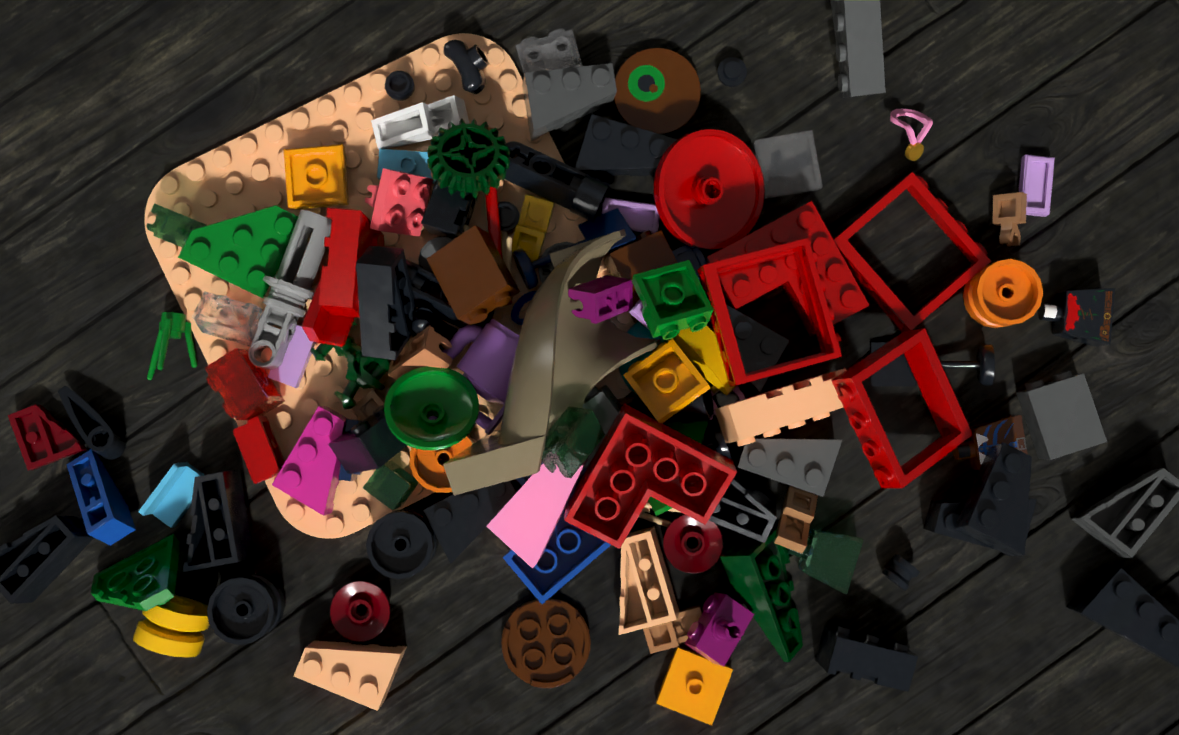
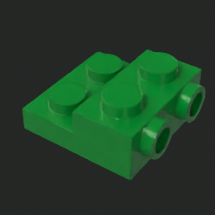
[632,260,714,340]

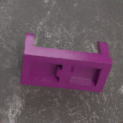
[568,275,633,324]

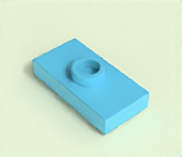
[377,148,436,184]

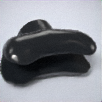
[443,40,489,94]
[412,307,458,350]

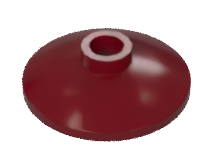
[663,515,723,573]
[330,581,390,642]

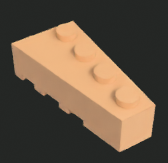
[715,368,846,446]

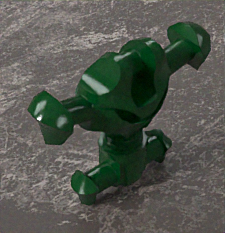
[310,318,409,410]

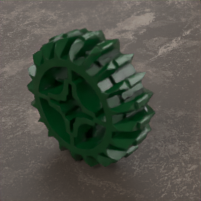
[427,118,510,199]

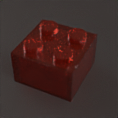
[205,348,285,420]

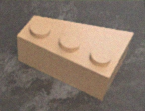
[619,526,680,635]
[294,641,407,711]

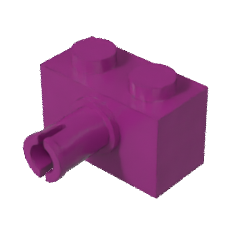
[684,592,754,667]

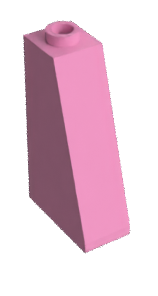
[486,440,587,568]

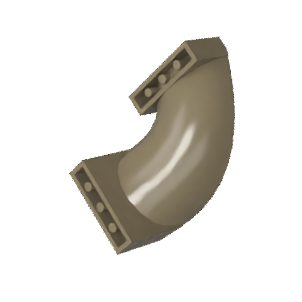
[443,229,661,495]

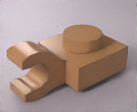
[992,192,1027,246]

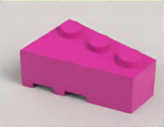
[272,406,348,516]

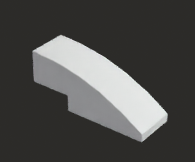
[371,95,470,149]

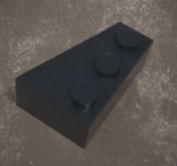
[707,304,790,393]
[328,404,438,474]

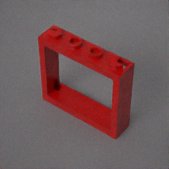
[833,172,991,333]
[697,238,842,387]
[831,328,973,488]

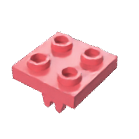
[365,168,433,237]

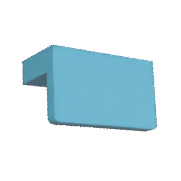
[139,462,204,528]

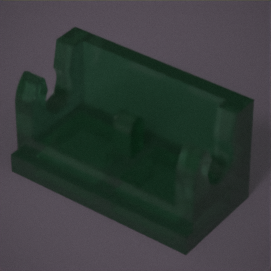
[146,203,207,247]
[542,406,605,478]

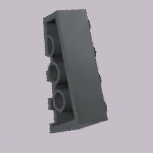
[831,0,886,98]

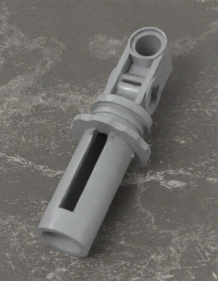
[248,210,332,370]

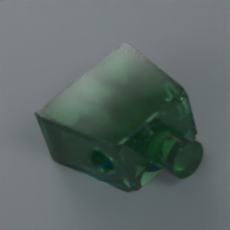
[786,529,864,594]

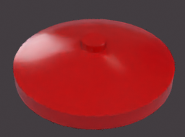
[654,129,765,250]

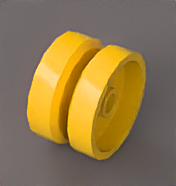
[133,595,210,658]

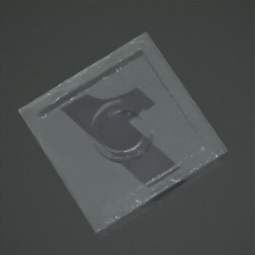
[754,130,823,199]

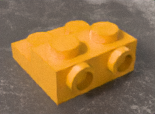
[623,339,710,423]

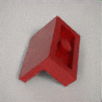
[302,278,355,347]
[233,416,285,484]

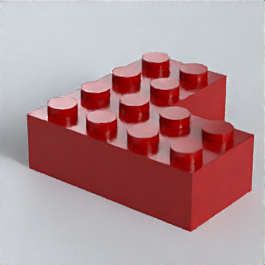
[705,201,869,336]
[564,403,737,549]

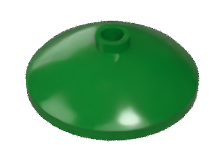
[384,366,479,450]

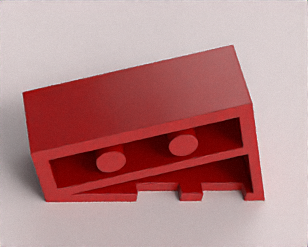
[319,208,385,318]

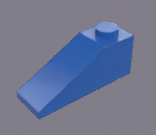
[66,449,136,546]

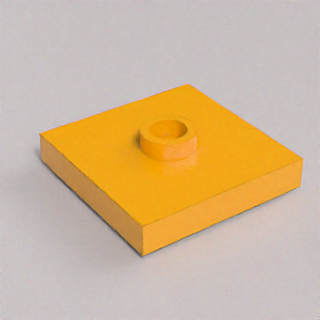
[283,144,349,210]
[656,646,733,726]

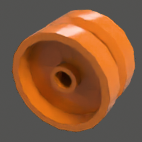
[963,259,1043,328]
[410,434,476,493]

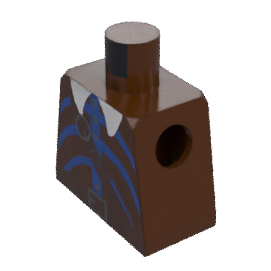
[953,415,1027,470]

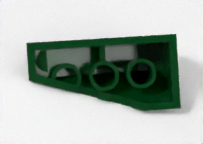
[720,527,803,662]

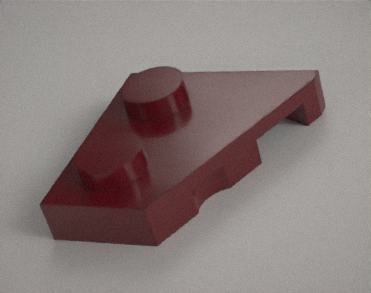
[8,404,86,470]

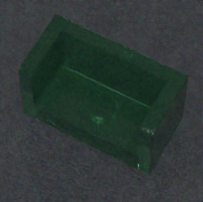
[363,461,419,510]

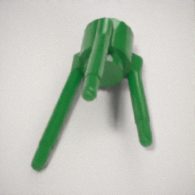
[147,312,197,380]

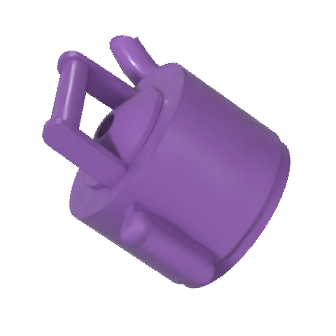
[441,319,519,435]

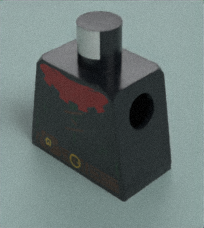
[1038,288,1115,347]

